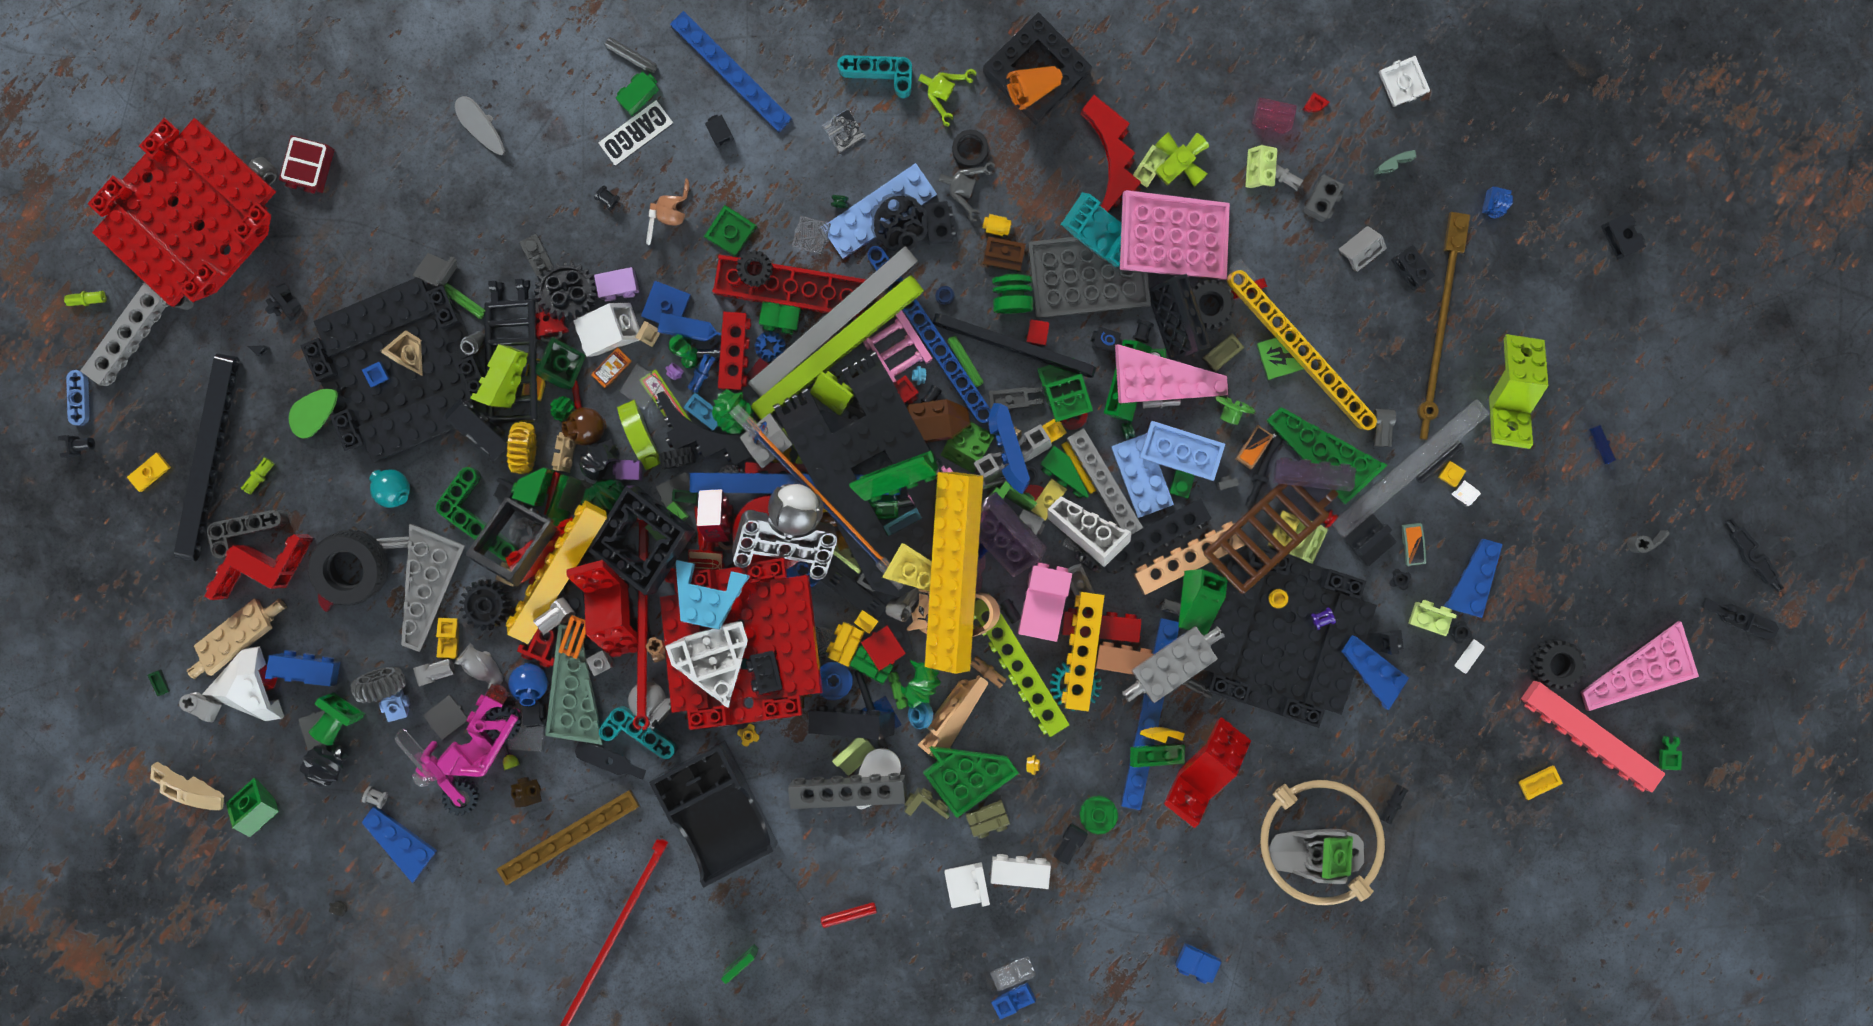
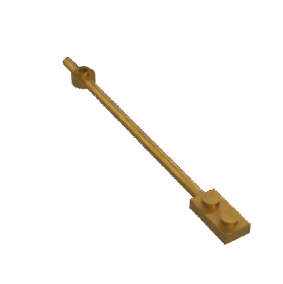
[1417,212,1470,440]

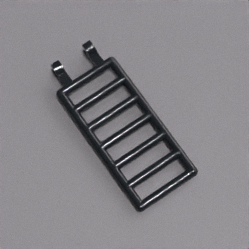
[484,279,538,423]

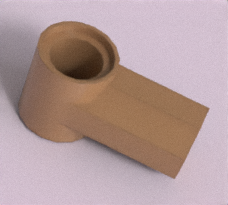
[646,637,666,663]

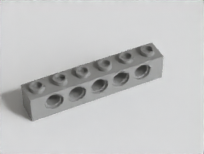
[80,282,169,386]
[1066,428,1143,535]

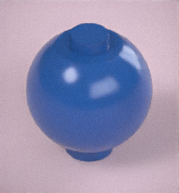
[508,663,548,706]

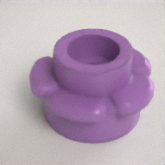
[666,363,684,380]

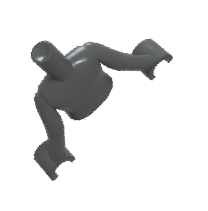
[938,162,995,222]

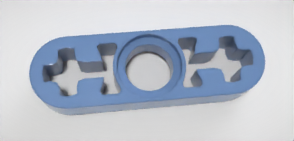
[66,370,90,426]

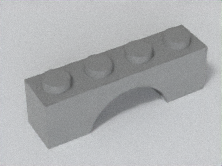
[974,424,1052,485]

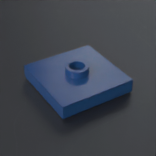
[641,281,691,323]

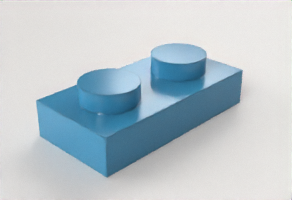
[683,393,718,431]

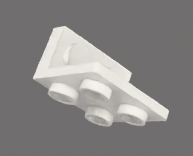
[944,862,990,908]

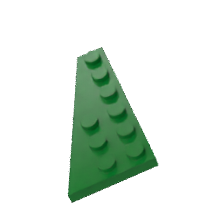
[1266,407,1387,504]

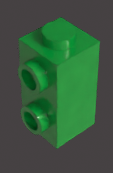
[616,71,659,116]

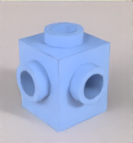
[379,690,410,722]

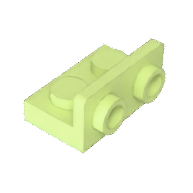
[1246,145,1277,188]
[1408,600,1457,636]

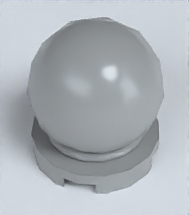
[628,681,671,731]

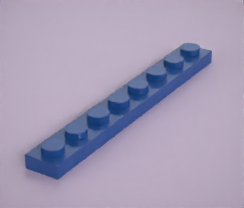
[670,11,792,133]

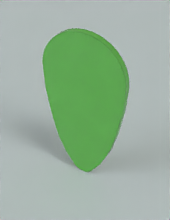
[289,389,338,438]

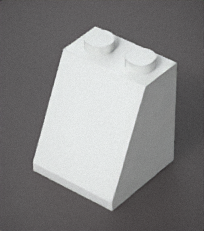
[573,303,640,357]

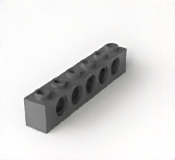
[788,773,907,809]

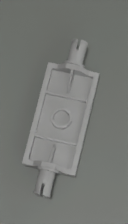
[1122,626,1225,703]

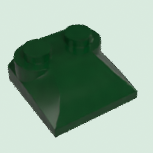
[536,337,586,390]

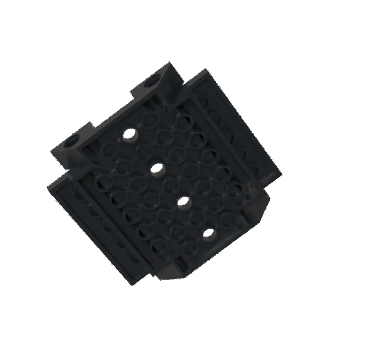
[300,276,486,463]
[1203,545,1377,728]

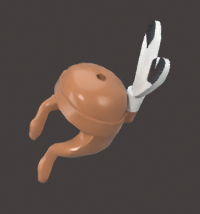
[646,178,690,245]

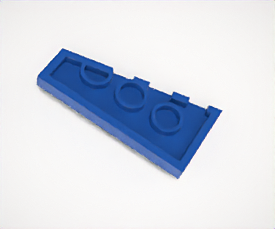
[1444,539,1503,618]
[1342,636,1409,710]
[362,806,437,883]

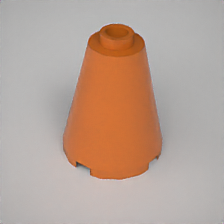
[1006,66,1063,110]

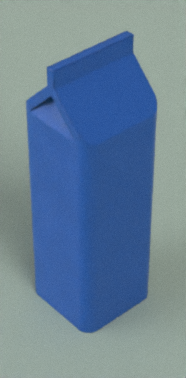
[657,313,721,342]

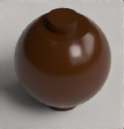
[562,407,607,446]

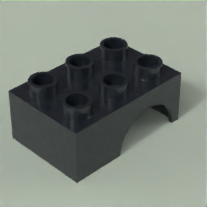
[649,740,778,888]

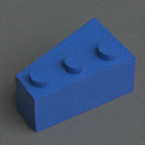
[265,650,341,686]

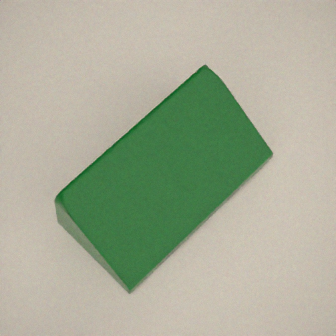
[868,495,899,519]

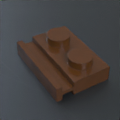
[983,237,1026,272]

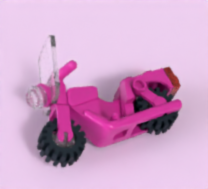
[395,684,522,816]

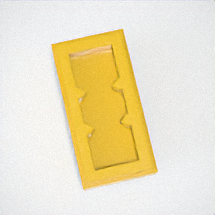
[127,453,171,492]
[1518,765,1563,800]

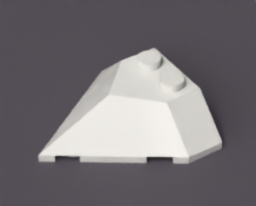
[665,621,748,708]
[202,647,284,721]

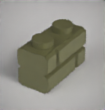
[966,800,1010,839]

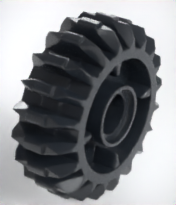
[459,579,512,631]

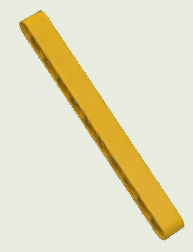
[1227,270,1377,430]

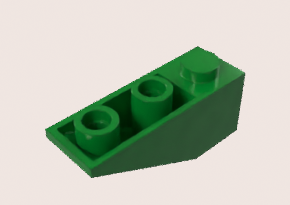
[1040,446,1089,499]

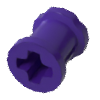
[1311,607,1336,630]

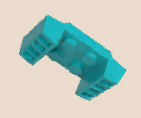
[1060,192,1122,267]

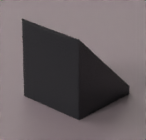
[247,345,270,356]

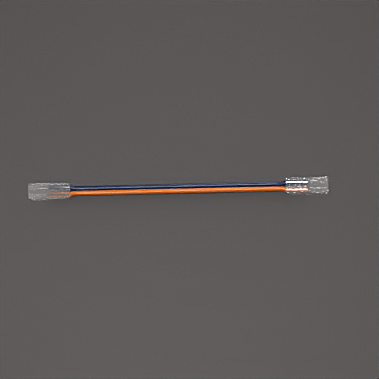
[729,404,905,590]

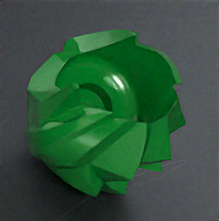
[712,389,753,435]
[901,660,941,708]

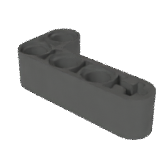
[207,510,288,558]

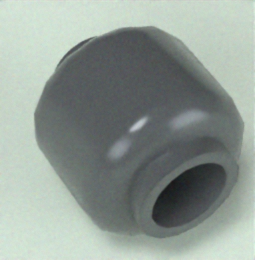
[248,157,277,185]

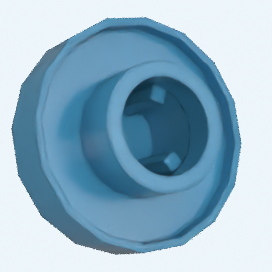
[908,702,933,729]

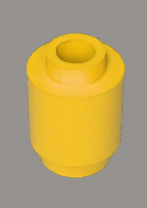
[982,214,1011,236]

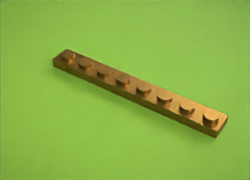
[496,789,640,885]

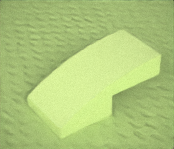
[1133,145,1168,187]

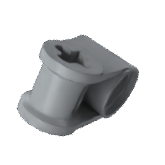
[179,692,222,723]

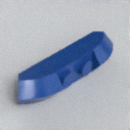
[989,403,1030,494]

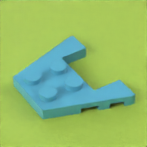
[676,560,750,629]

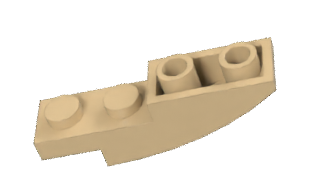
[150,762,224,810]

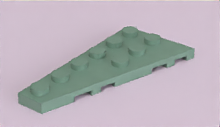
[545,623,604,745]

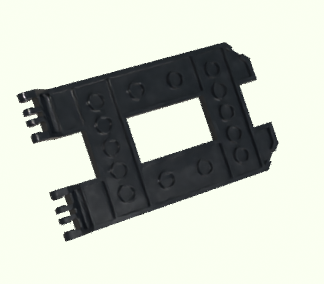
[773,351,941,597]

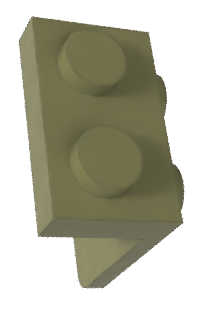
[904,787,950,819]

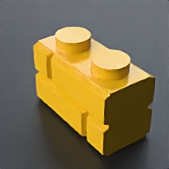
[826,622,865,667]

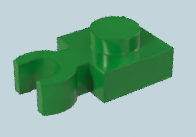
[1659,736,1682,770]

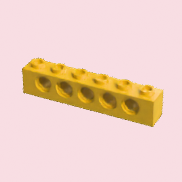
[1061,592,1104,712]

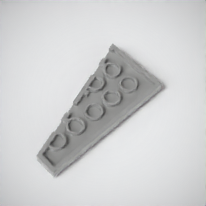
[401,523,465,652]

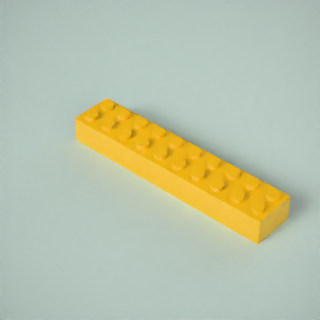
[925,472,983,674]

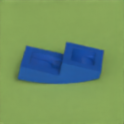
[991,982,1036,1019]

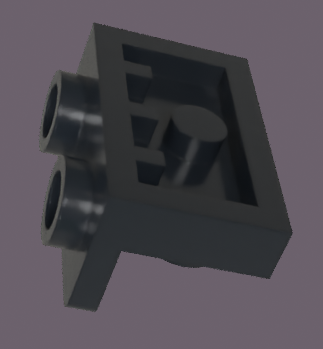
[746,651,782,696]

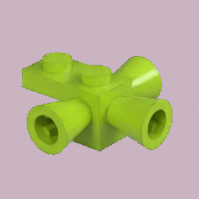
[1155,132,1209,187]

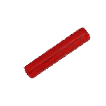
[821,902,877,928]

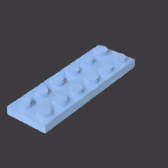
[821,163,937,260]

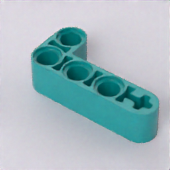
[837,55,912,98]
[599,706,677,759]

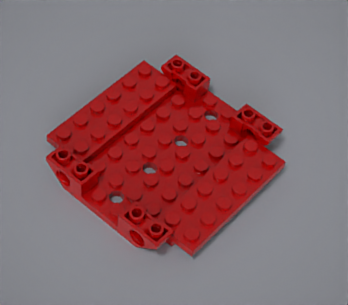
[88,118,277,307]
[660,558,823,730]

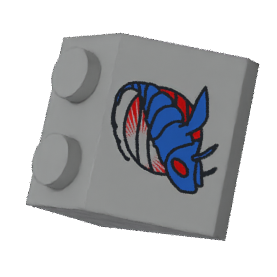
[740,413,793,468]

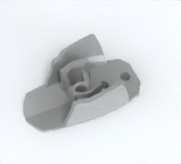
[1269,829,1364,884]

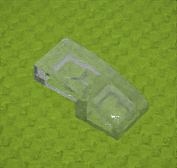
[990,957,1036,991]

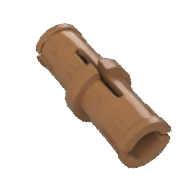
[970,656,1007,689]

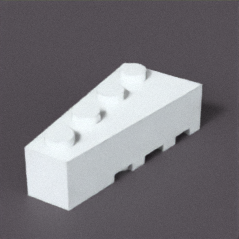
[1047,497,1131,567]

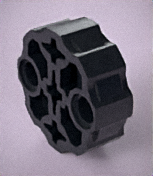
[871,193,928,251]

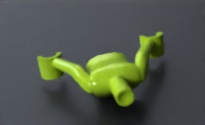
[918,69,976,127]

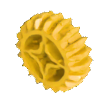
[507,422,537,474]

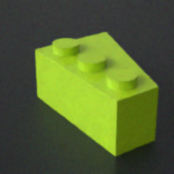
[470,344,528,408]

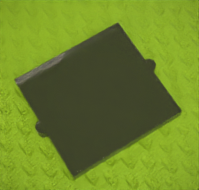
[558,476,593,514]

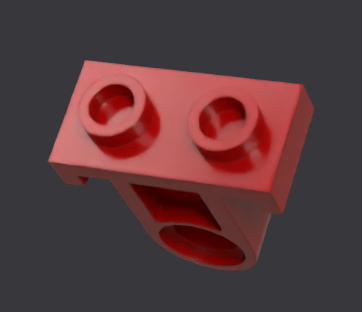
[517,627,558,668]

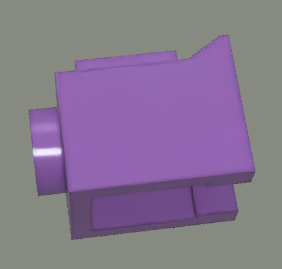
[613,460,643,480]

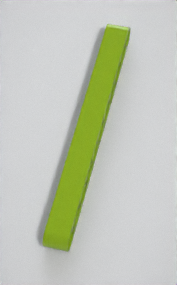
[751,275,924,420]

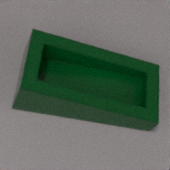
[671,489,697,504]
[147,669,170,697]

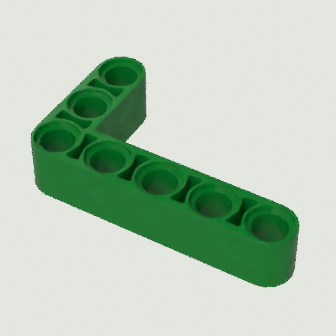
[436,467,519,561]

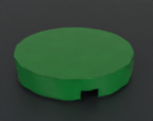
[1079,795,1118,835]

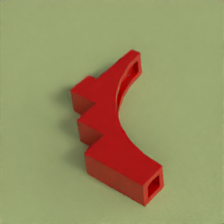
[1081,95,1141,213]

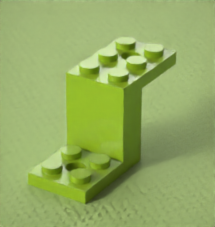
[1489,334,1549,449]

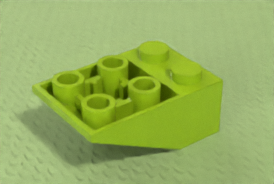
[810,371,855,416]

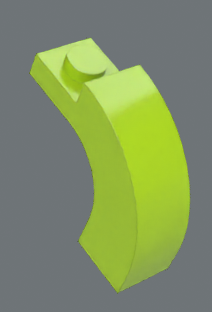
[617,399,660,470]

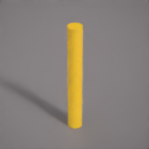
[1061,442,1096,494]

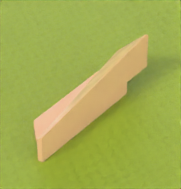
[918,675,988,760]

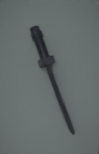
[1245,432,1283,508]

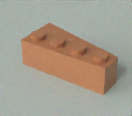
[1095,641,1154,675]

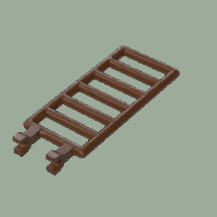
[1204,467,1339,594]

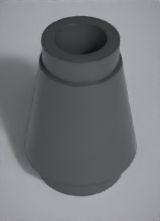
[460,331,485,355]

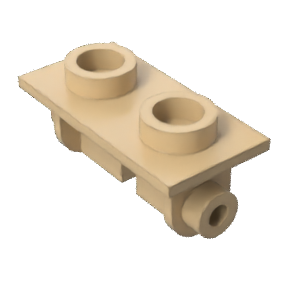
[551,432,576,473]

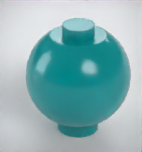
[369,469,410,508]

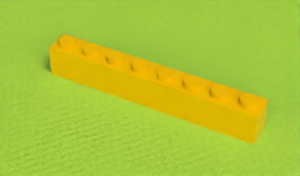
[505,500,607,644]

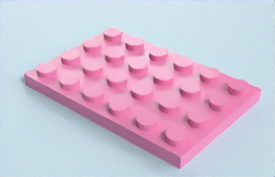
[1120,190,1230,280]

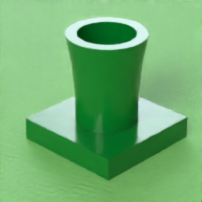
[309,692,365,745]

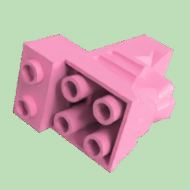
[1018,562,1072,642]

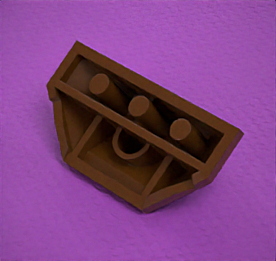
[906,399,970,443]

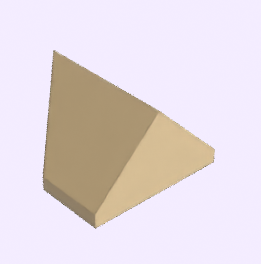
[381,330,423,376]

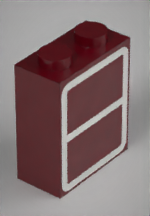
[279,135,335,194]

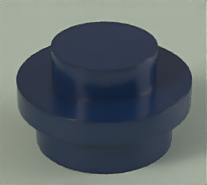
[935,286,954,305]

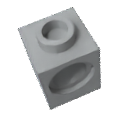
[586,650,616,676]

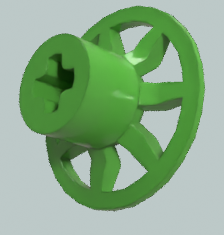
[1215,396,1256,425]

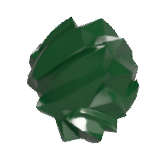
[581,479,625,516]

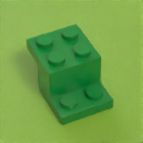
[1037,365,1093,422]

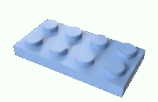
[1139,421,1225,481]
[1111,433,1174,518]

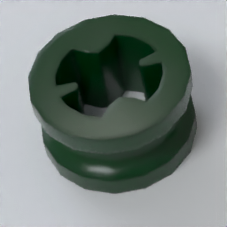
[831,195,849,208]
[1121,421,1135,440]

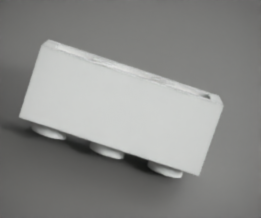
[990,854,1051,889]

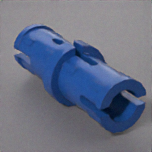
[688,354,715,393]

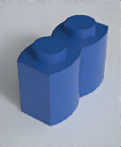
[1175,943,1221,984]

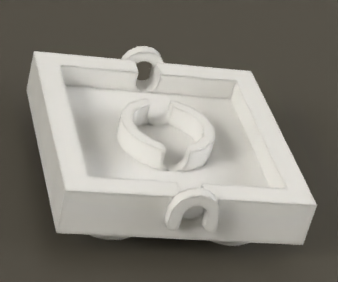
[1378,56,1430,107]

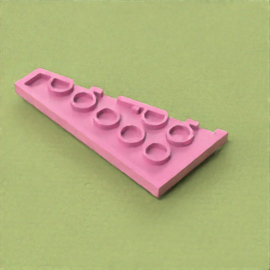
[1115,344,1228,403]
[1580,621,1699,711]

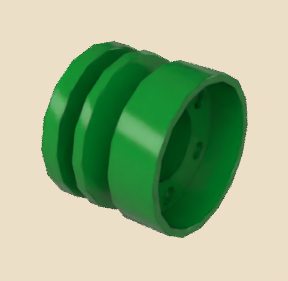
[992,274,1033,314]

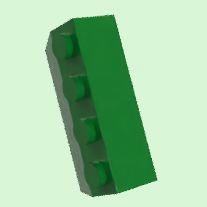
[849,450,940,502]

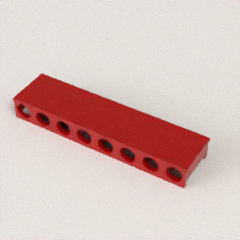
[712,254,867,318]

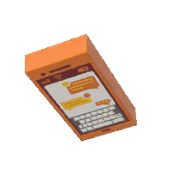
[591,347,632,388]

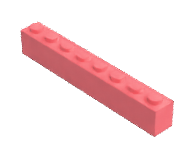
[1520,681,1665,792]

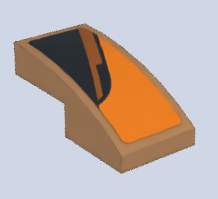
[1235,425,1274,469]

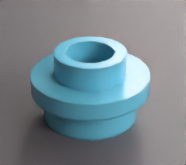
[912,366,926,385]

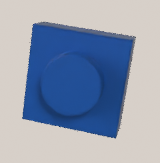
[362,361,390,387]

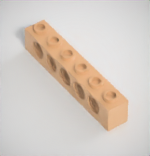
[1133,521,1245,595]

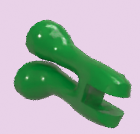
[669,334,700,369]

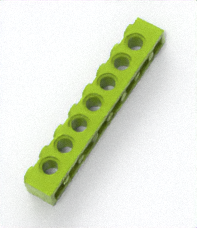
[974,593,1069,737]

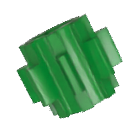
[550,396,574,422]

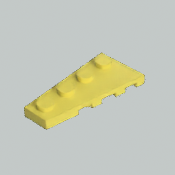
[883,543,932,591]

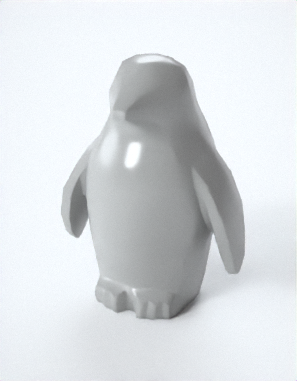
[455,643,503,689]

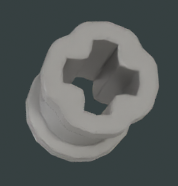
[362,786,388,809]

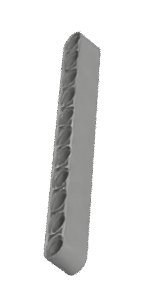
[748,246,918,397]

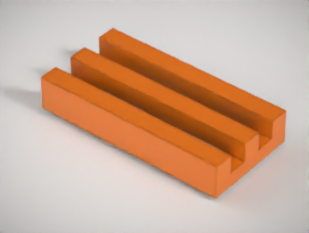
[558,615,586,659]

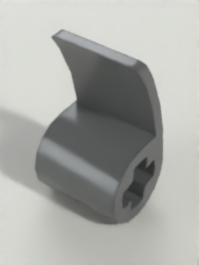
[1627,530,1670,553]

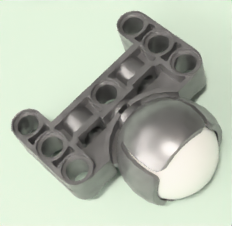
[732,484,837,580]

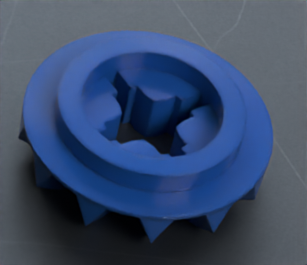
[755,331,785,362]

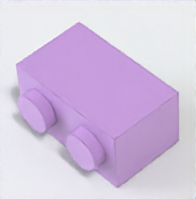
[594,267,639,302]

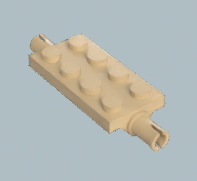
[187,598,287,679]

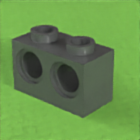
[1302,174,1344,222]

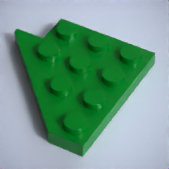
[923,746,1019,818]

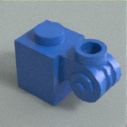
[1482,186,1513,218]

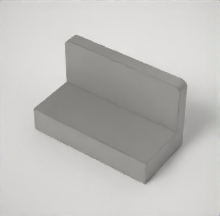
[1339,226,1387,272]

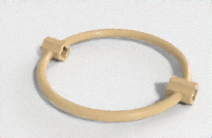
[1260,780,1385,905]

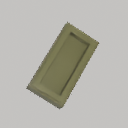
[1202,333,1245,372]

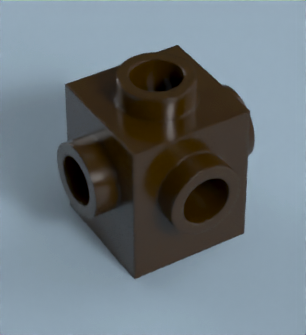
[511,777,542,808]

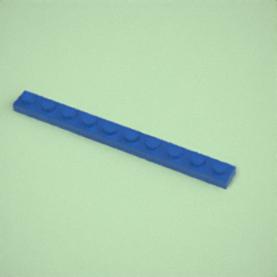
[1121,618,1179,810]

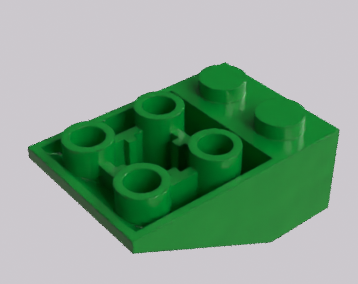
[1178,569,1227,636]

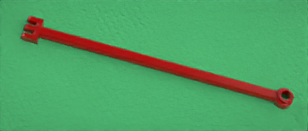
[633,519,650,730]
[560,839,669,1026]

